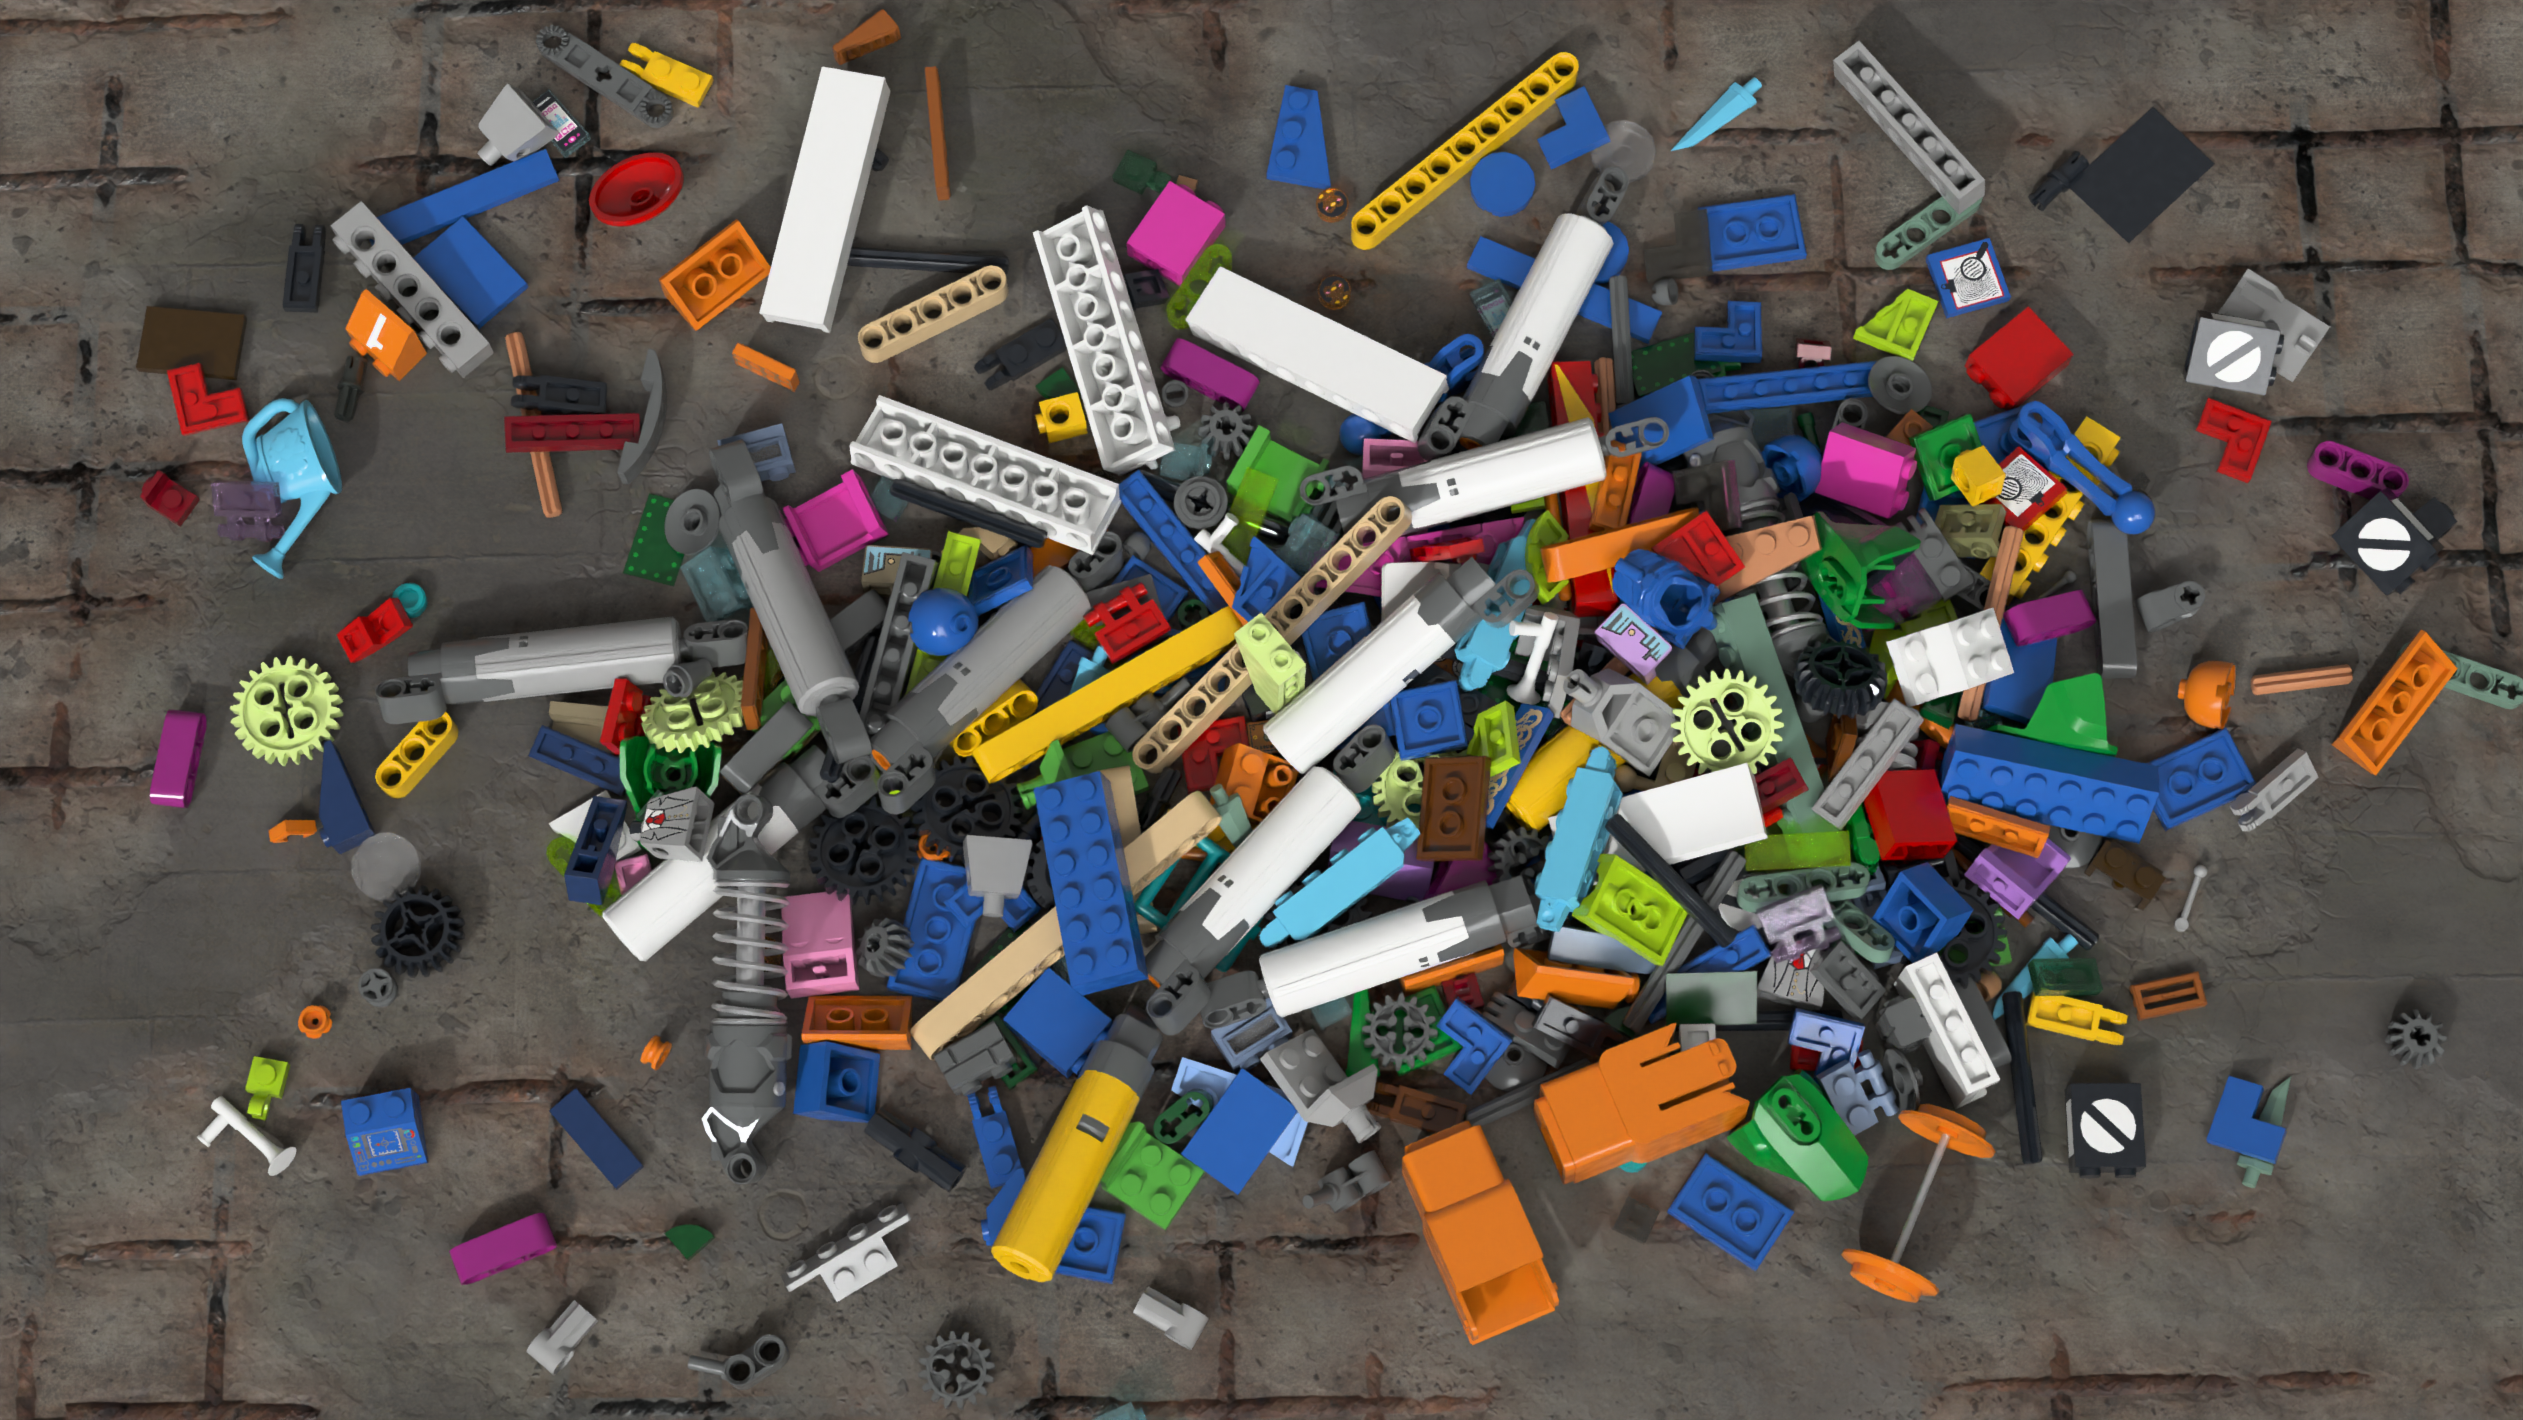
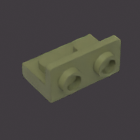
[1934,504,2006,559]

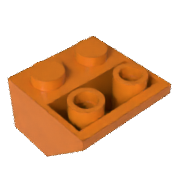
[1210,743,1298,825]

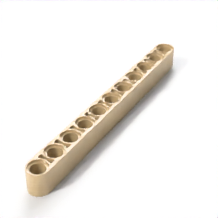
[1132,496,1412,774]
[910,791,1222,1061]

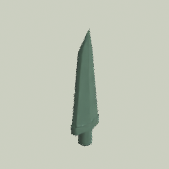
[1210,784,1253,848]
[2237,1076,2291,1188]

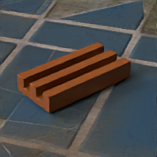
[2129,971,2207,1021]

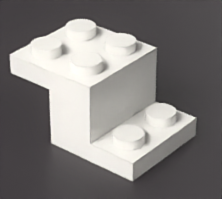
[1886,608,2014,707]

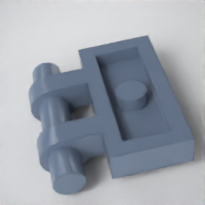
[1816,1049,1899,1136]

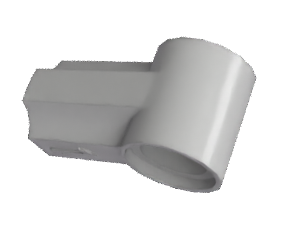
[1133,1286,1209,1350]
[527,1300,598,1375]

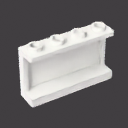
[1894,953,2000,1109]

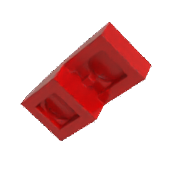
[336,598,413,663]

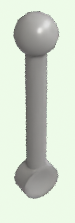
[2174,864,2207,932]

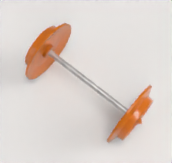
[1841,1104,1996,1303]

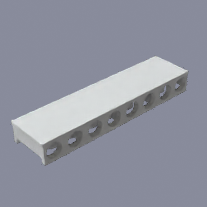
[759,67,891,333]
[1033,205,1175,476]
[1185,266,1449,443]
[849,395,1121,555]

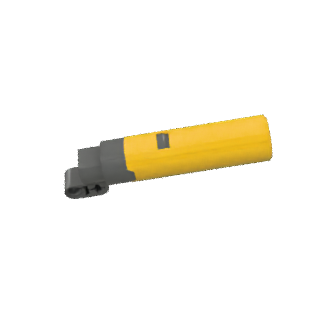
[1505,602,1725,832]
[991,1002,1163,1282]

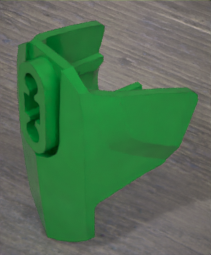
[1800,512,1921,629]
[1985,673,2118,757]
[620,735,722,851]
[1727,1069,1869,1201]

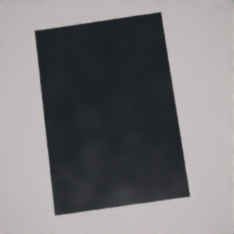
[2070,107,2215,243]

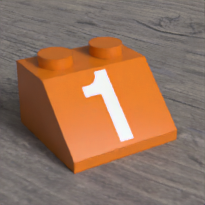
[345,289,427,381]

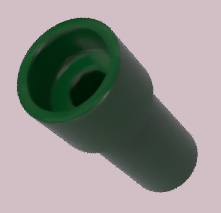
[1796,413,1820,449]

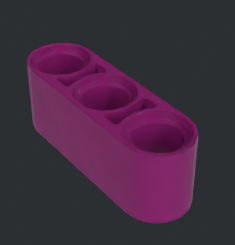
[1160,338,1260,412]
[2307,441,2409,500]
[1626,462,1678,525]
[2003,590,2097,647]
[150,709,207,808]
[449,1213,557,1285]

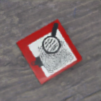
[1980,447,2067,532]

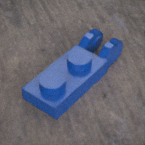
[967,1086,1022,1189]

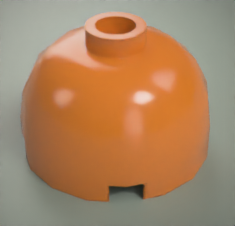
[2178,661,2236,729]

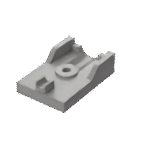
[2218,269,2330,382]

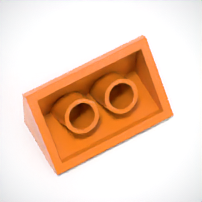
[659,219,771,331]
[1398,944,1505,997]
[1513,948,1635,1009]
[801,996,913,1050]

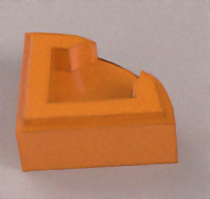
[269,820,317,843]

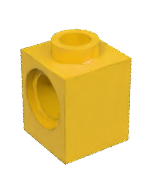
[1035,392,1088,443]
[1951,445,2006,507]

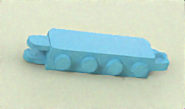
[1455,519,1536,692]
[1534,746,1623,932]
[1259,817,1421,949]

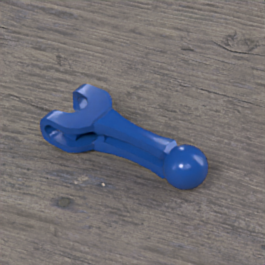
[1339,334,1484,455]
[2007,401,2155,535]

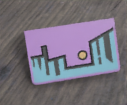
[1595,604,1672,685]

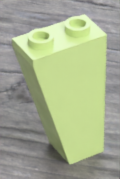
[1234,613,1306,715]

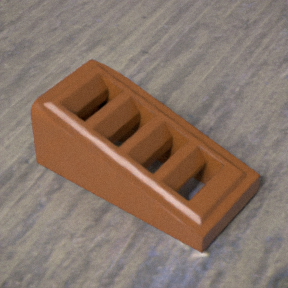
[832,9,901,65]

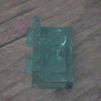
[1275,513,1340,577]
[680,546,754,622]

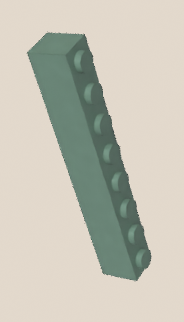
[1710,593,1847,870]

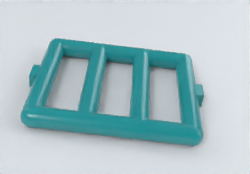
[1134,836,1268,972]

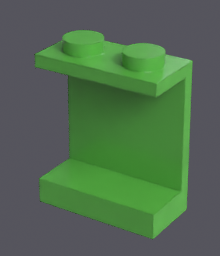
[1227,425,1332,528]

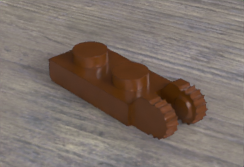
[1366,1081,1467,1134]

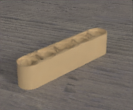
[858,265,1009,363]
[1096,765,1157,934]

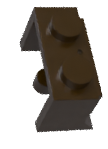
[2084,840,2166,911]

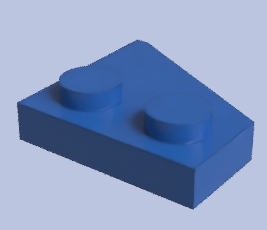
[1232,536,1302,622]

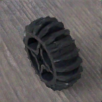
[1793,638,1888,719]
[371,885,465,978]

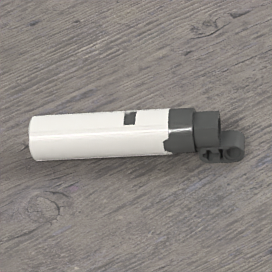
[1263,557,1539,774]
[602,744,881,961]

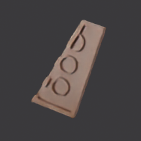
[1713,516,1822,606]

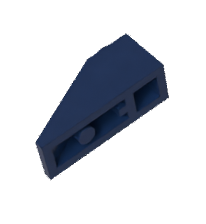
[318,740,377,854]
[564,796,627,905]

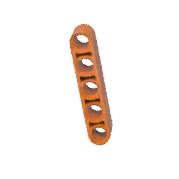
[1540,508,1700,582]

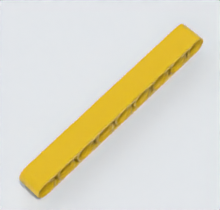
[1351,52,1579,250]
[972,606,1243,783]

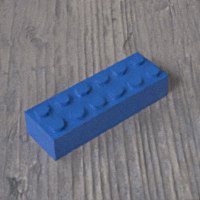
[1937,724,2160,844]
[1033,771,1149,996]

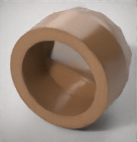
[1975,972,2002,1002]

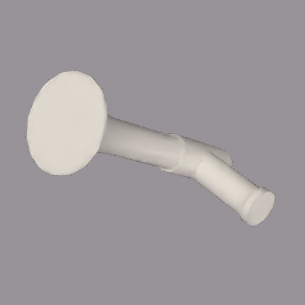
[1194,513,1245,577]
[1507,612,1559,705]
[197,1096,296,1176]

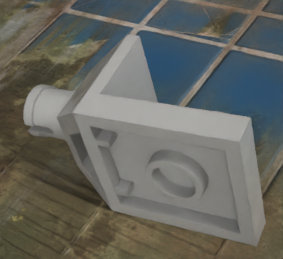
[1515,593,1580,718]
[1563,668,1681,777]
[1260,1028,1381,1143]

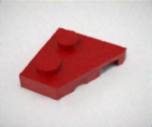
[1651,510,1745,586]
[1409,536,1485,564]

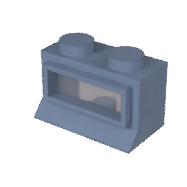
[717,423,796,481]
[1211,998,1292,1073]

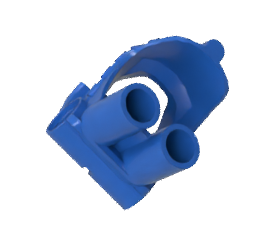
[1612,549,1721,650]

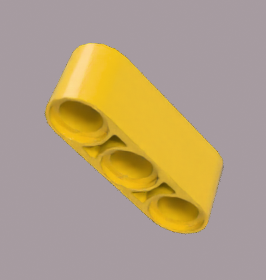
[949,679,1038,757]
[375,712,459,799]

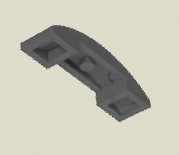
[617,349,667,484]

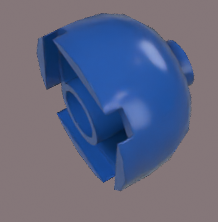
[1761,435,1823,503]
[908,588,978,656]

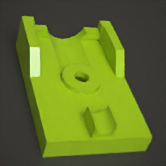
[1572,854,1688,966]

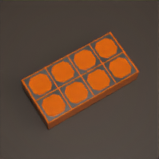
[732,343,800,392]

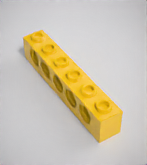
[1980,416,2121,606]

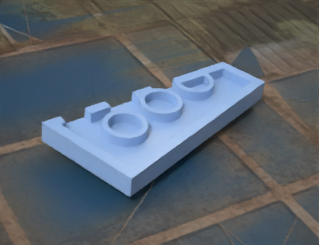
[1172,1057,1308,1167]

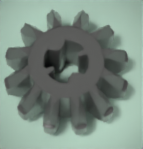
[1198,402,1255,460]
[855,918,915,978]
[2385,1009,2447,1069]

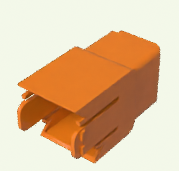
[1534,1023,1750,1184]
[1402,1121,1559,1345]

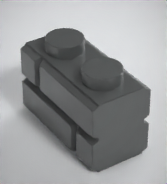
[1875,995,1932,1056]
[933,1021,1017,1096]

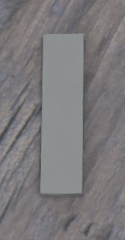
[1811,698,1924,831]

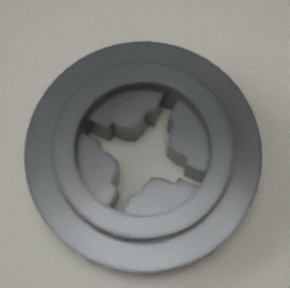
[1174,476,1228,530]

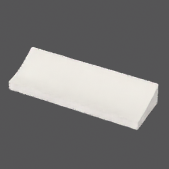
[1548,763,1768,885]

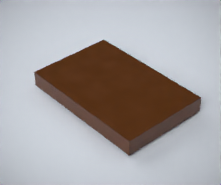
[1416,756,1491,861]

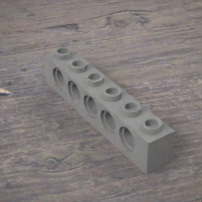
[1833,41,1985,215]
[330,201,494,378]

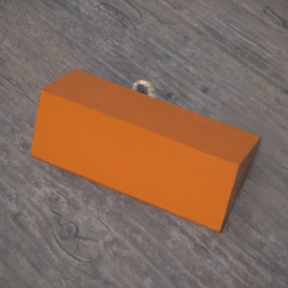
[2331,630,2458,776]

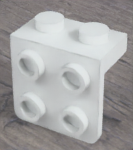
[1381,561,1461,622]

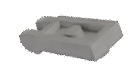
[2230,748,2319,832]

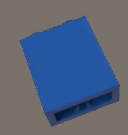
[1003,967,1112,1079]

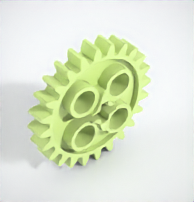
[230,656,344,766]
[1671,668,1784,775]
[641,672,744,753]
[1372,749,1468,830]

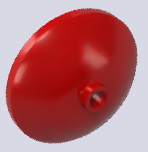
[589,153,684,227]

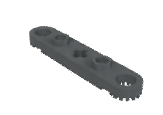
[536,25,674,128]

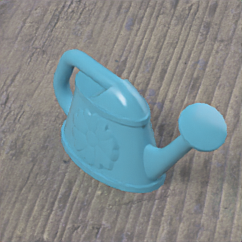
[242,398,342,579]

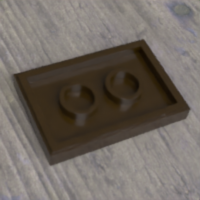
[136,306,247,380]

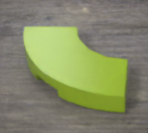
[1525,510,1569,605]

